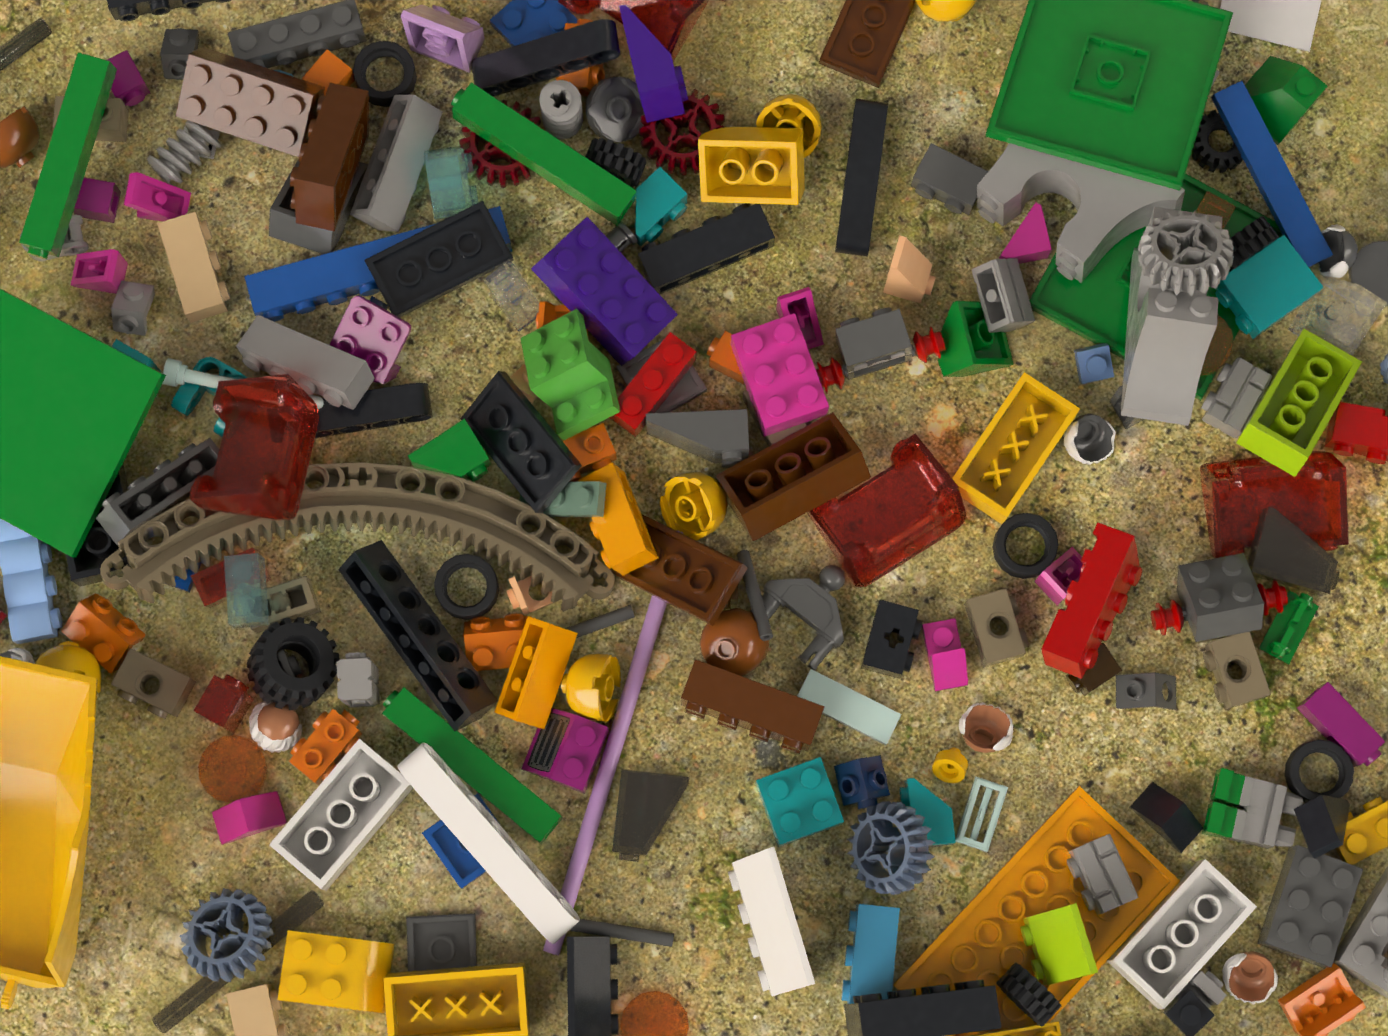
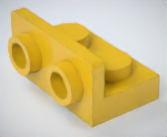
[1335,796,1388,865]

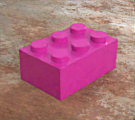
[730,313,829,437]

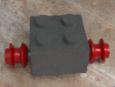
[816,307,946,394]
[1151,553,1288,642]

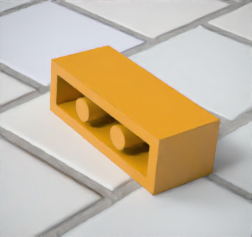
[578,462,658,576]
[494,616,578,729]

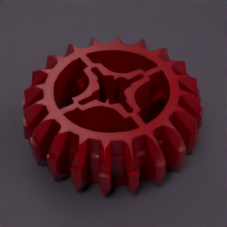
[639,88,725,176]
[459,99,546,188]

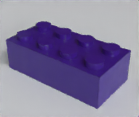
[531,217,678,366]

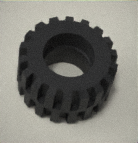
[247,617,340,710]

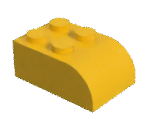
[698,127,805,205]
[277,930,395,1013]

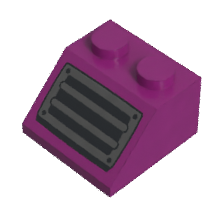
[521,708,609,794]

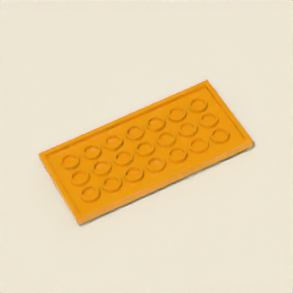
[893,786,1180,1036]

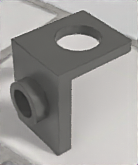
[1116,672,1176,710]

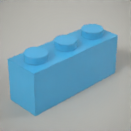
[841,904,900,1004]

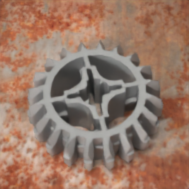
[1138,210,1234,297]

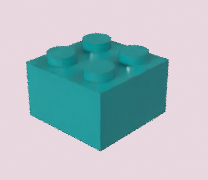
[755,757,844,847]

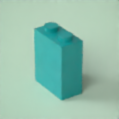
[1215,235,1324,339]

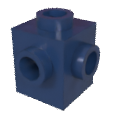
[834,755,890,810]

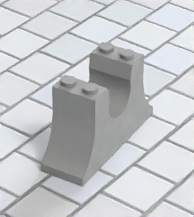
[977,143,1185,283]
[1121,207,1222,426]

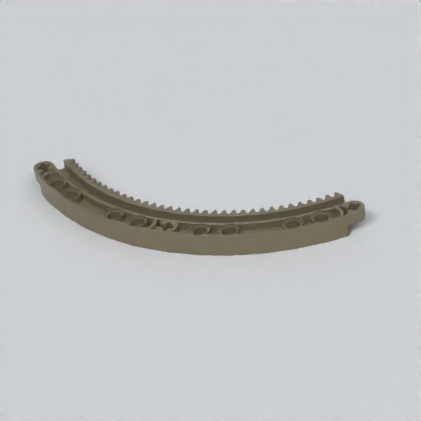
[100,462,615,611]

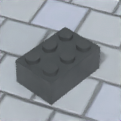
[1257,845,1363,968]

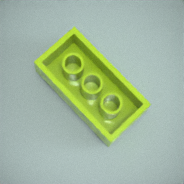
[1236,328,1362,477]

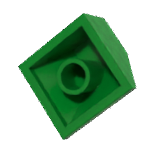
[1245,56,1328,145]
[938,301,1014,377]
[408,419,491,482]

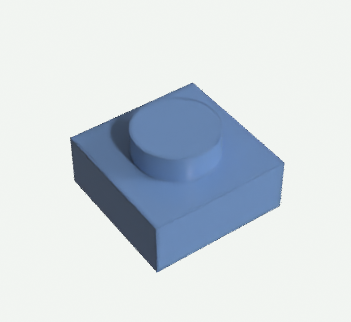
[1074,343,1114,384]

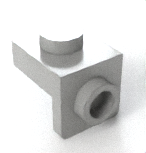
[111,281,155,336]
[1179,971,1227,1008]

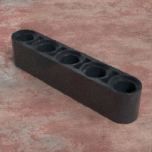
[471,19,620,97]
[835,98,888,257]
[267,383,433,444]

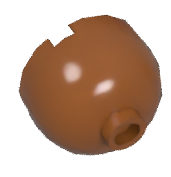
[0,106,40,168]
[700,608,769,676]

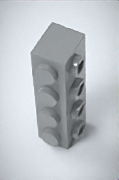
[350,94,443,232]
[236,315,375,410]

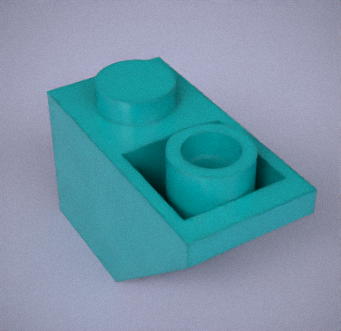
[635,167,688,247]
[899,778,956,847]

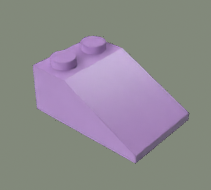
[401,5,485,73]

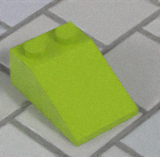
[1020,903,1098,985]

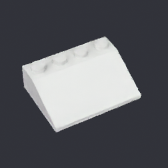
[728,847,815,996]

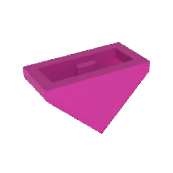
[999,202,1052,264]
[71,249,128,294]
[776,287,824,350]
[1034,547,1083,606]
[212,791,287,845]

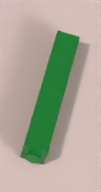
[19,52,117,259]
[451,82,637,226]
[382,687,563,845]

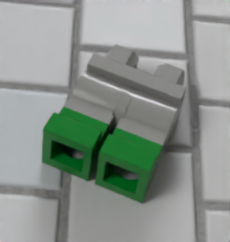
[1202,768,1303,849]

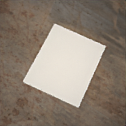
[1220,0,1321,52]

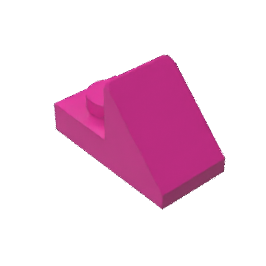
[124,172,191,222]
[922,618,968,692]

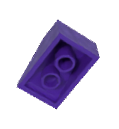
[619,4,689,123]

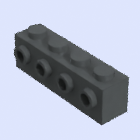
[228,0,367,68]
[96,438,230,545]

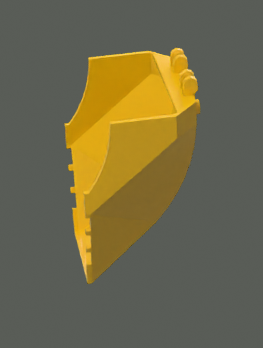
[0,656,98,1009]

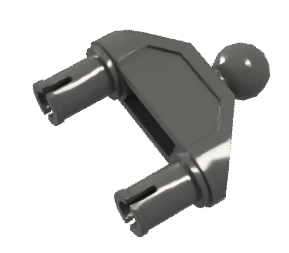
[750,565,846,671]

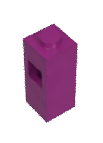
[1297,682,1385,768]

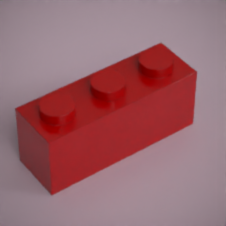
[609,332,697,438]

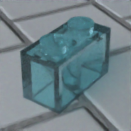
[424,145,479,220]
[224,553,269,628]

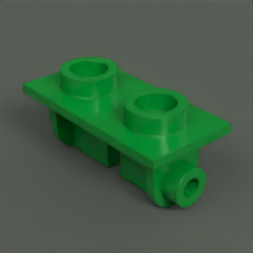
[1258,590,1319,665]

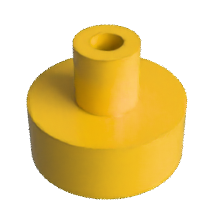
[932,747,968,783]

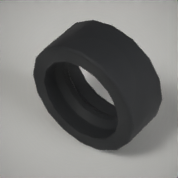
[353,41,417,107]
[992,513,1059,579]
[434,554,499,620]
[1284,739,1354,803]

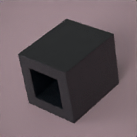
[1162,987,1215,1036]

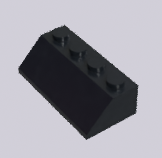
[567,936,619,1036]

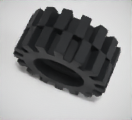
[1192,109,1243,173]
[585,138,647,188]
[1229,216,1279,272]
[996,962,1061,1027]

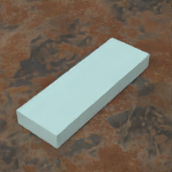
[797,669,902,745]

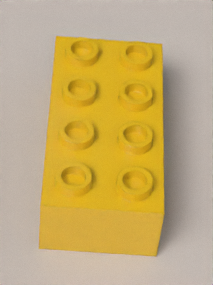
[947,372,1080,524]
[384,962,530,1036]

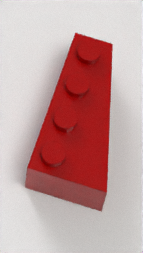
[1324,402,1388,464]
[1041,522,1142,679]

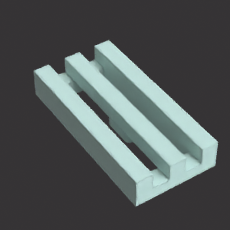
[955,776,1008,853]

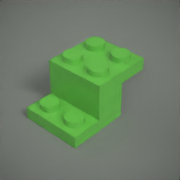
[520,309,620,440]

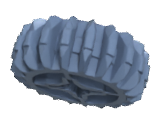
[847,801,935,895]
[180,888,274,982]

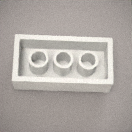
[269,739,413,891]
[1107,859,1257,1009]

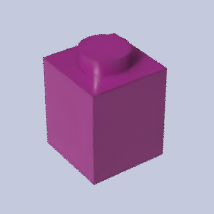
[107,50,150,106]
[73,177,121,223]

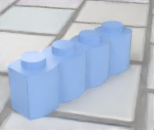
[0,519,62,644]

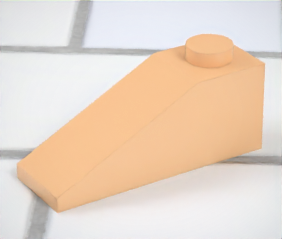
[883,236,936,304]

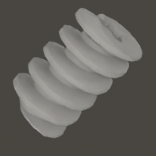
[539,80,583,139]
[147,121,221,185]

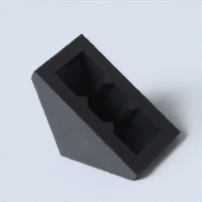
[1129,782,1203,853]
[1294,795,1350,859]

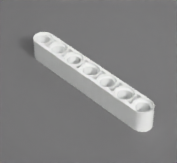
[397,742,580,944]

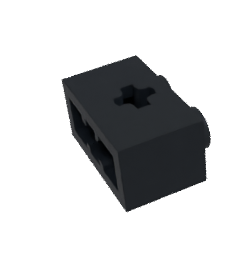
[861,600,923,679]

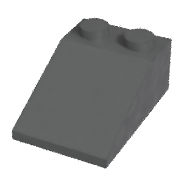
[269,159,368,254]
[646,409,749,468]

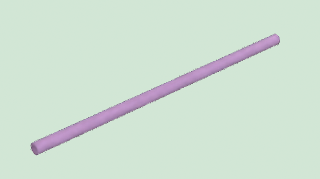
[543,530,683,956]

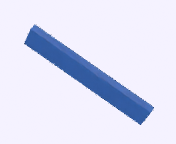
[1211,81,1333,267]

